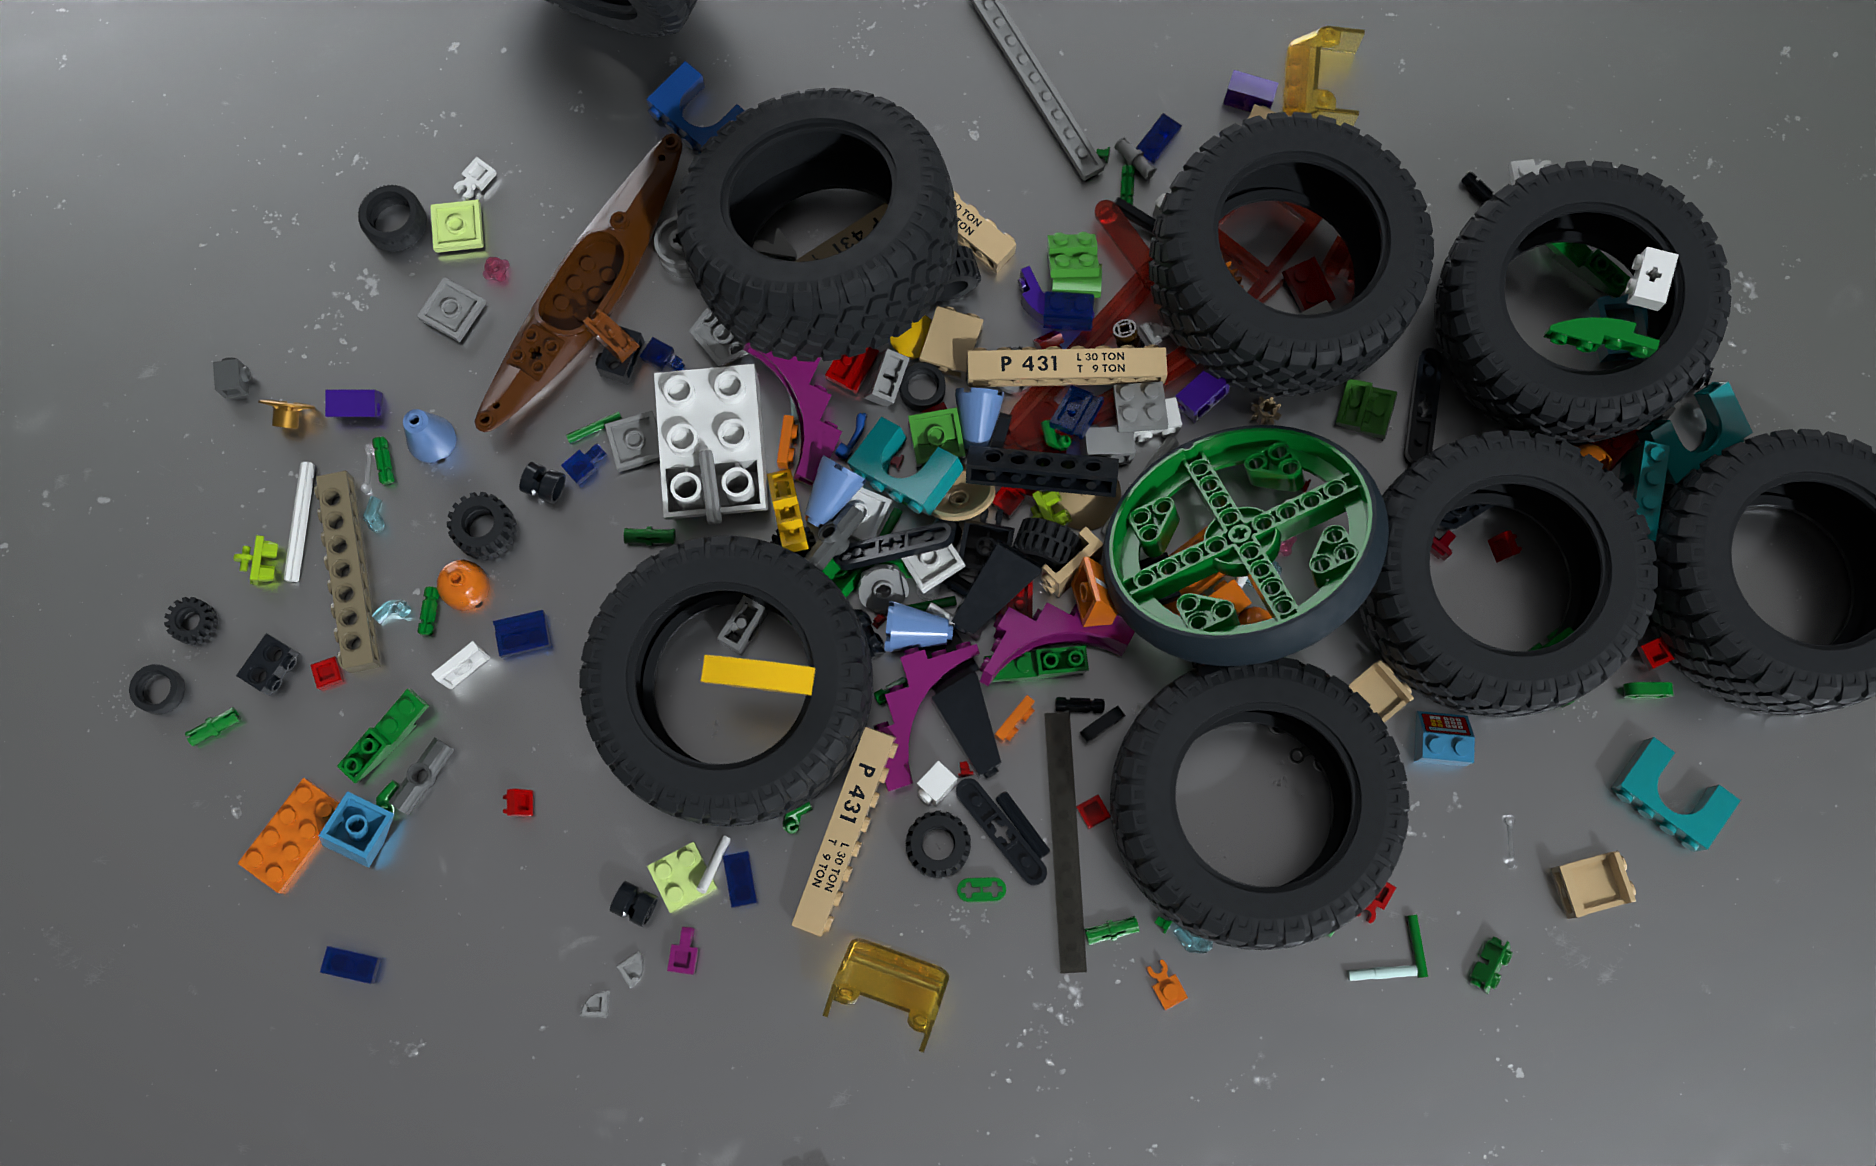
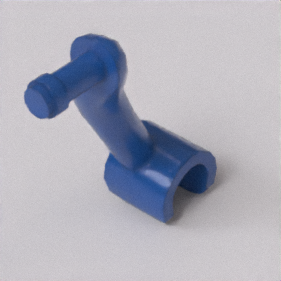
[835,413,867,459]

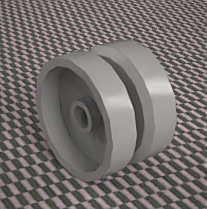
[654,216,692,279]

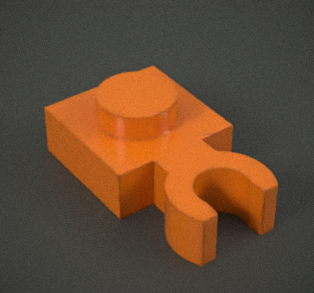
[1146,960,1188,1010]

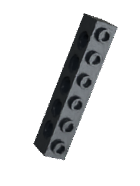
[966,445,1119,497]

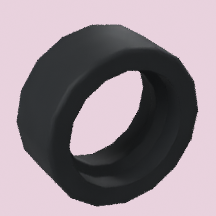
[899,362,946,412]
[129,664,185,714]

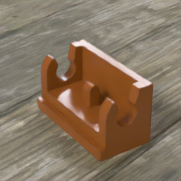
[583,309,640,363]

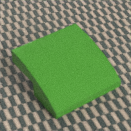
[1052,264,1103,298]
[1336,379,1397,439]

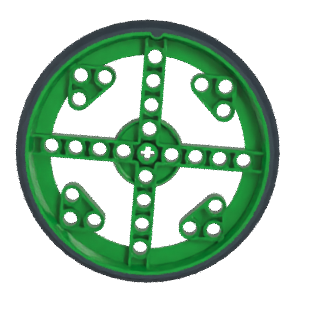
[1102,425,1389,666]

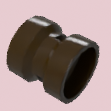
[1113,319,1141,348]

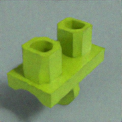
[1030,491,1073,526]
[233,535,278,585]

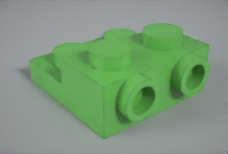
[1047,232,1100,278]
[908,407,966,468]

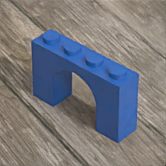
[646,61,745,154]

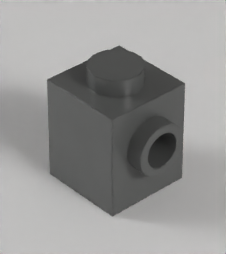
[213,357,251,398]

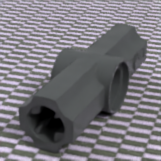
[804,503,865,571]
[389,737,454,815]

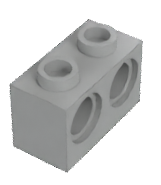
[864,348,909,407]

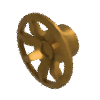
[258,400,316,429]

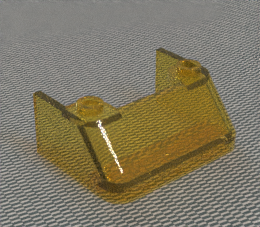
[1281,26,1365,126]
[822,938,949,1053]

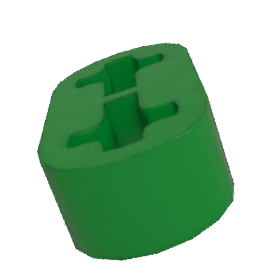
[1623,682,1674,698]
[957,877,1006,902]

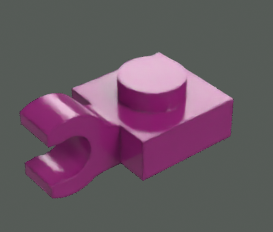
[667,926,699,975]

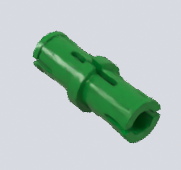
[623,526,676,546]
[185,707,241,746]
[1084,916,1139,945]

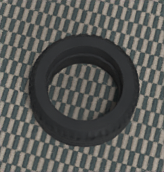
[358,185,427,252]

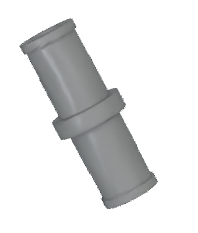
[1114,137,1157,180]

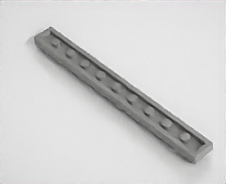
[970,0,1105,181]

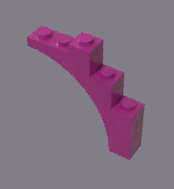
[743,343,842,487]
[979,602,1135,686]
[874,641,980,791]

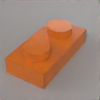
[777,415,799,470]
[994,695,1035,744]

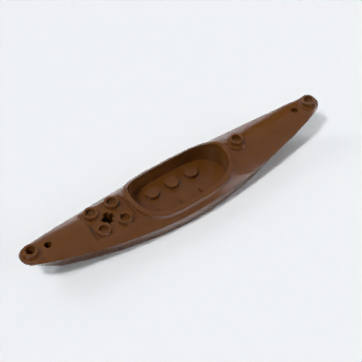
[474,133,683,432]

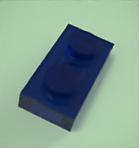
[1136,113,1182,164]
[723,851,758,908]
[320,946,381,984]

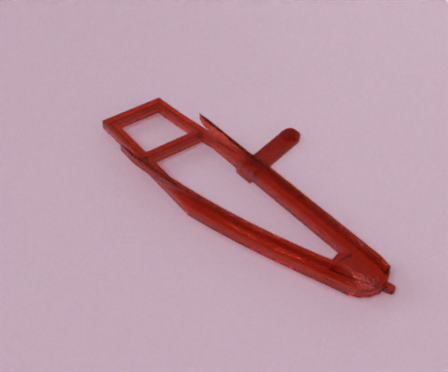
[1004,200,1323,452]

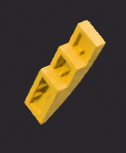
[767,469,809,552]
[701,655,815,695]

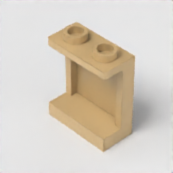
[919,306,983,381]
[1041,527,1103,598]
[1349,660,1414,723]
[1551,851,1636,919]

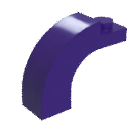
[1018,266,1095,330]

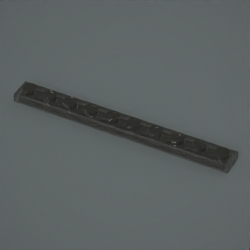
[1044,712,1087,974]

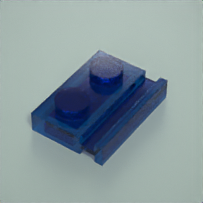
[1043,291,1094,331]
[1050,385,1104,440]
[493,610,551,658]

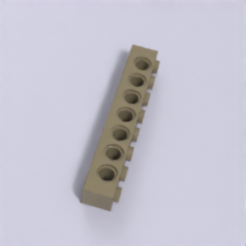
[314,470,381,673]

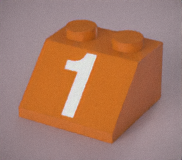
[1071,557,1119,627]

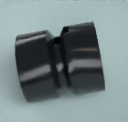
[519,462,566,504]
[610,881,659,927]

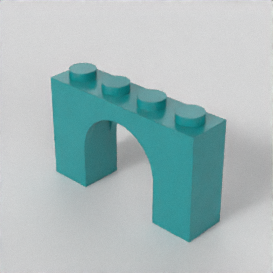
[1636,381,1753,485]
[847,416,964,516]
[1619,441,1670,542]
[1611,737,1741,852]

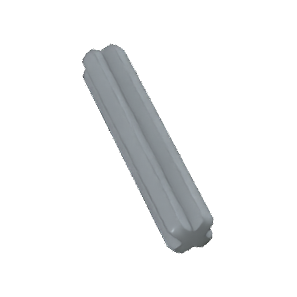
[699,450,722,525]

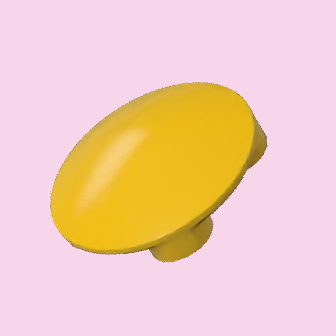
[890,315,932,360]

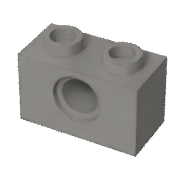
[717,595,768,656]

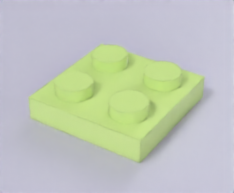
[431,200,484,253]
[647,842,718,913]

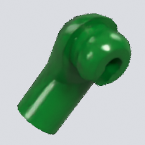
[1041,420,1071,451]
[376,780,400,813]
[782,802,813,834]

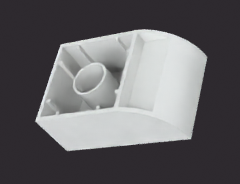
[654,364,768,520]

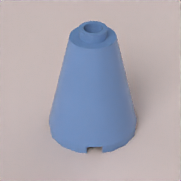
[955,388,1004,452]
[403,409,457,463]
[805,455,866,528]
[885,601,953,652]

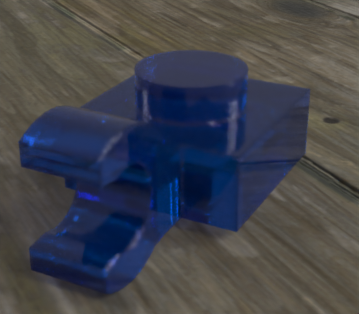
[640,336,685,371]
[561,443,607,485]

